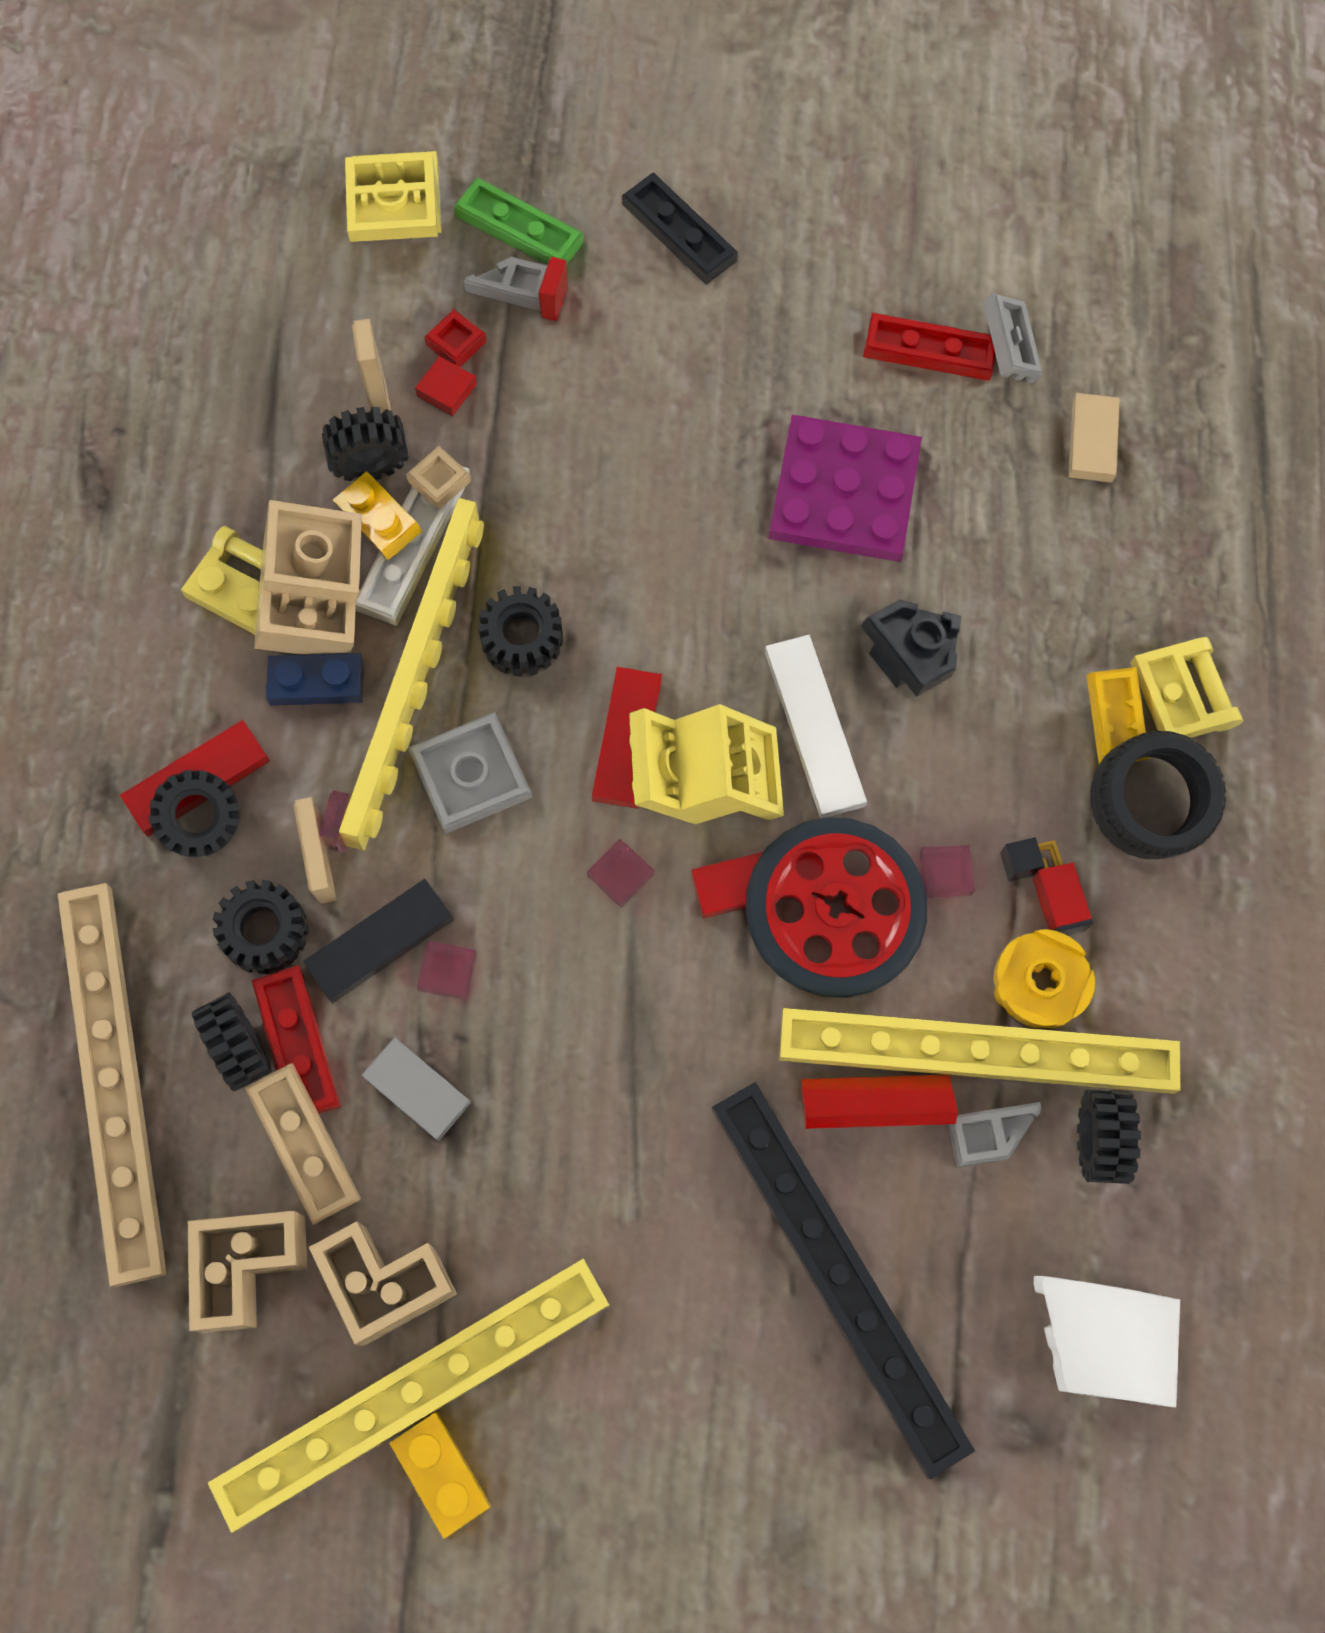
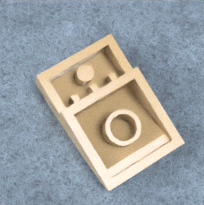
[254,500,362,655]

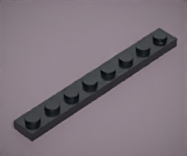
[712,1082,975,1480]

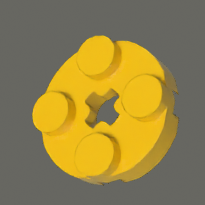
[993,929,1095,1029]

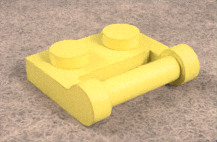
[181,526,263,635]
[1130,637,1243,738]

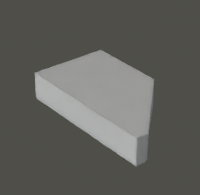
[464,257,547,311]
[948,1102,1042,1168]

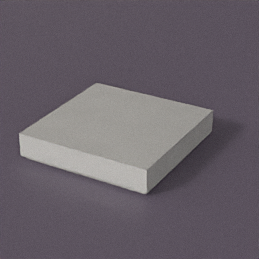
[408,712,532,834]

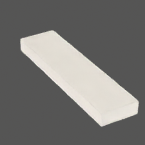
[355,454,471,626]
[765,634,867,818]

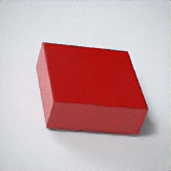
[538,257,568,321]
[424,309,487,367]
[415,356,477,416]

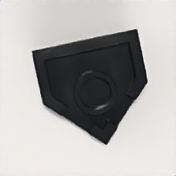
[861,600,961,697]

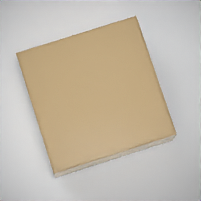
[406,446,471,510]

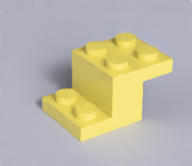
[345,151,442,242]
[629,704,784,824]

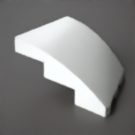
[1033,1276,1180,1408]

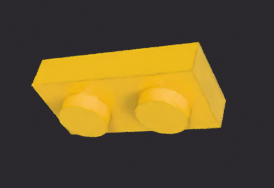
[333,471,423,561]
[389,1412,491,1539]

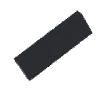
[622,172,738,285]
[303,879,454,1004]

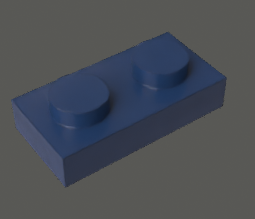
[266,653,363,706]

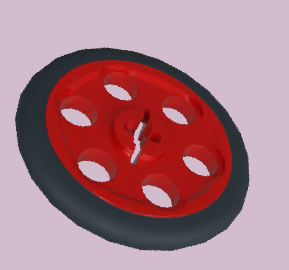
[746,817,927,998]

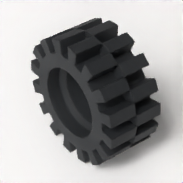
[322,407,409,481]
[478,586,563,677]
[149,770,240,857]
[212,880,308,974]
[192,992,272,1092]
[1077,1089,1141,1184]

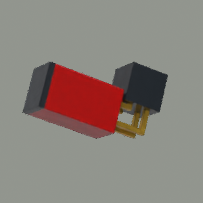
[1000,837,1093,936]

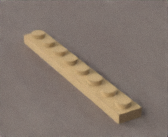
[58,883,167,1287]

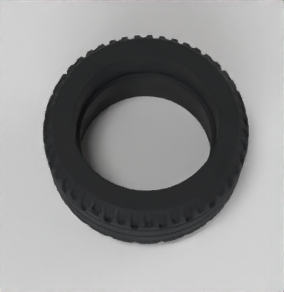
[1090,731,1226,860]

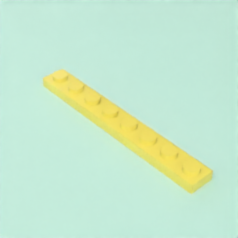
[339,498,484,851]
[779,1008,1180,1094]
[208,1259,609,1533]

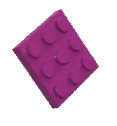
[768,414,922,562]

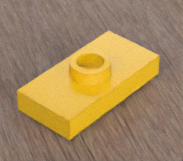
[1086,667,1150,764]

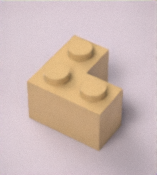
[188,1211,307,1333]
[309,1221,458,1346]

